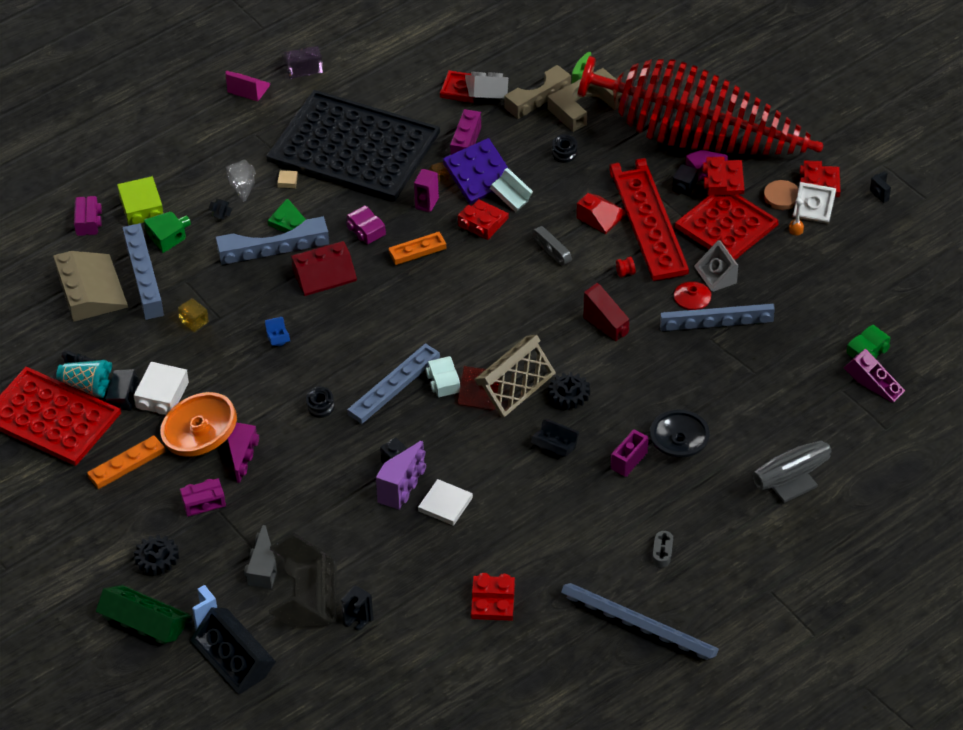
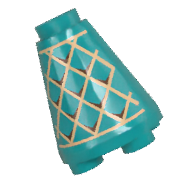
[56,360,112,399]

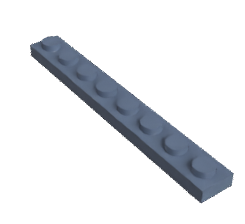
[561,583,719,660]

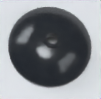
[650,410,710,458]

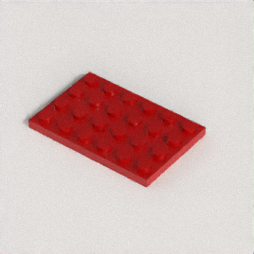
[0,367,121,466]

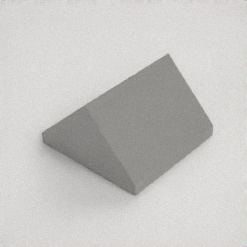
[694,240,738,291]

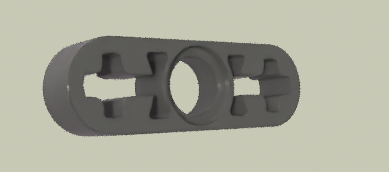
[532,226,572,266]

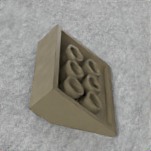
[53,251,128,322]

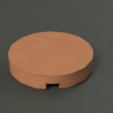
[764,180,799,210]

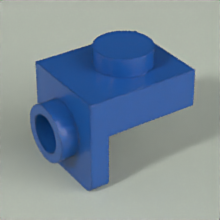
[265,317,290,346]

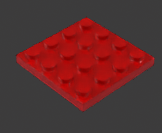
[675,194,779,260]

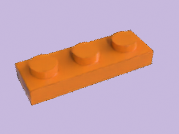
[388,232,447,265]

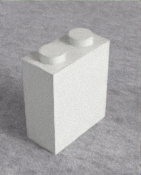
[134,362,189,415]

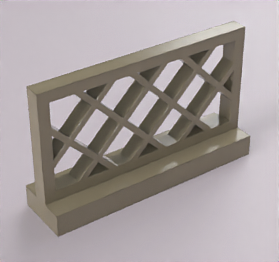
[475,335,556,417]

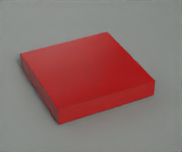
[440,70,476,103]

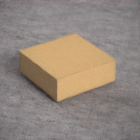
[277,170,298,188]

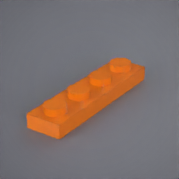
[87,436,165,489]

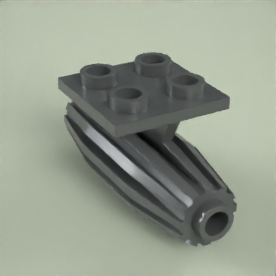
[752,441,832,503]

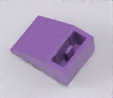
[376,441,426,510]

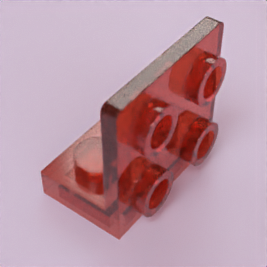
[458,366,500,410]

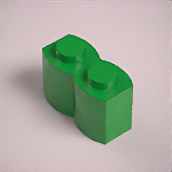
[846,325,891,359]

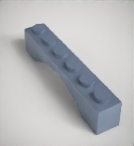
[216,216,329,265]
[123,223,164,320]

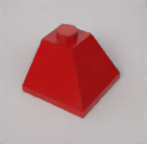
[577,193,627,234]

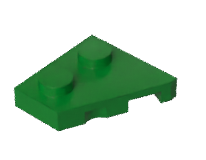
[268,199,306,233]

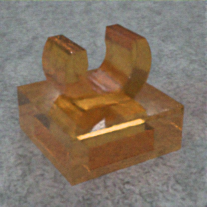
[429,162,450,182]

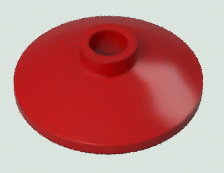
[674,281,711,310]

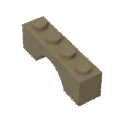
[504,65,571,119]

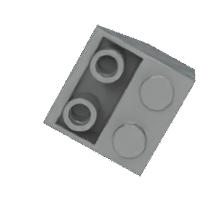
[465,72,508,98]

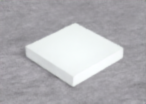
[793,182,836,224]
[418,479,473,526]

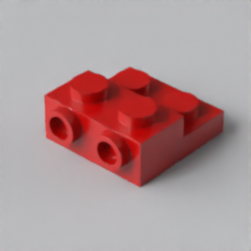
[702,157,745,195]
[800,161,840,197]
[458,199,509,240]
[471,573,515,621]

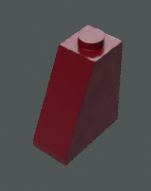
[583,283,629,341]

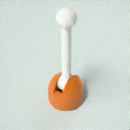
[789,198,804,235]

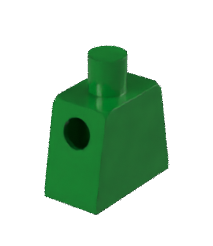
[144,212,191,253]

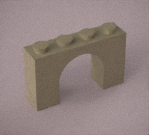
[548,68,623,132]

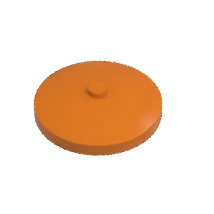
[160,392,237,456]

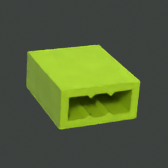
[117,176,163,226]

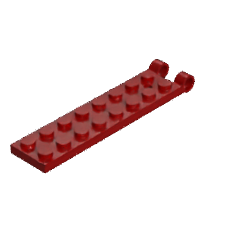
[609,158,689,281]

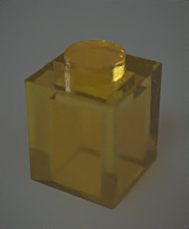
[178,298,209,332]

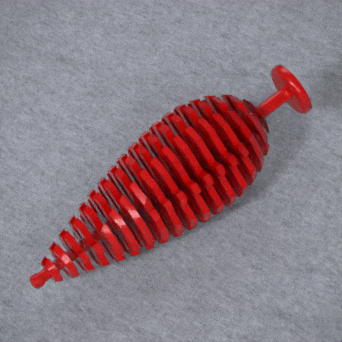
[577,56,823,154]

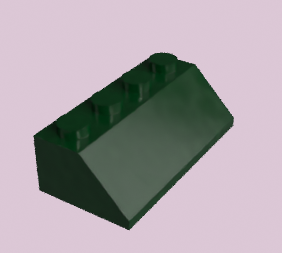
[96,585,192,644]

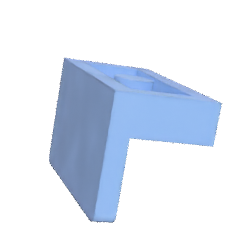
[192,585,217,630]

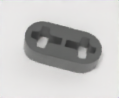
[653,531,673,567]

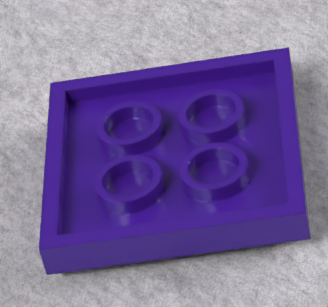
[442,138,509,204]

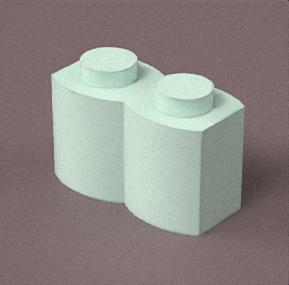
[426,356,461,397]

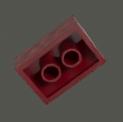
[291,241,357,296]

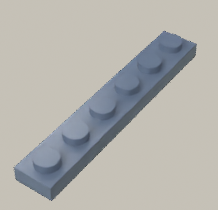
[660,304,775,331]
[347,343,440,424]

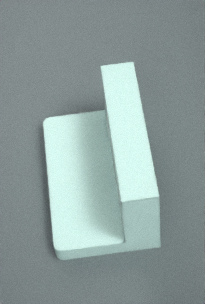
[490,168,533,212]

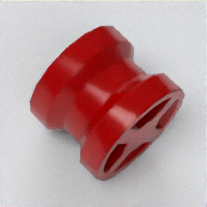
[616,257,636,278]

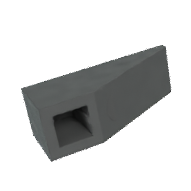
[244,525,277,589]

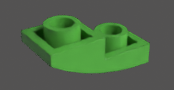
[572,52,592,83]

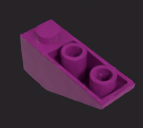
[844,348,905,403]
[228,423,259,483]

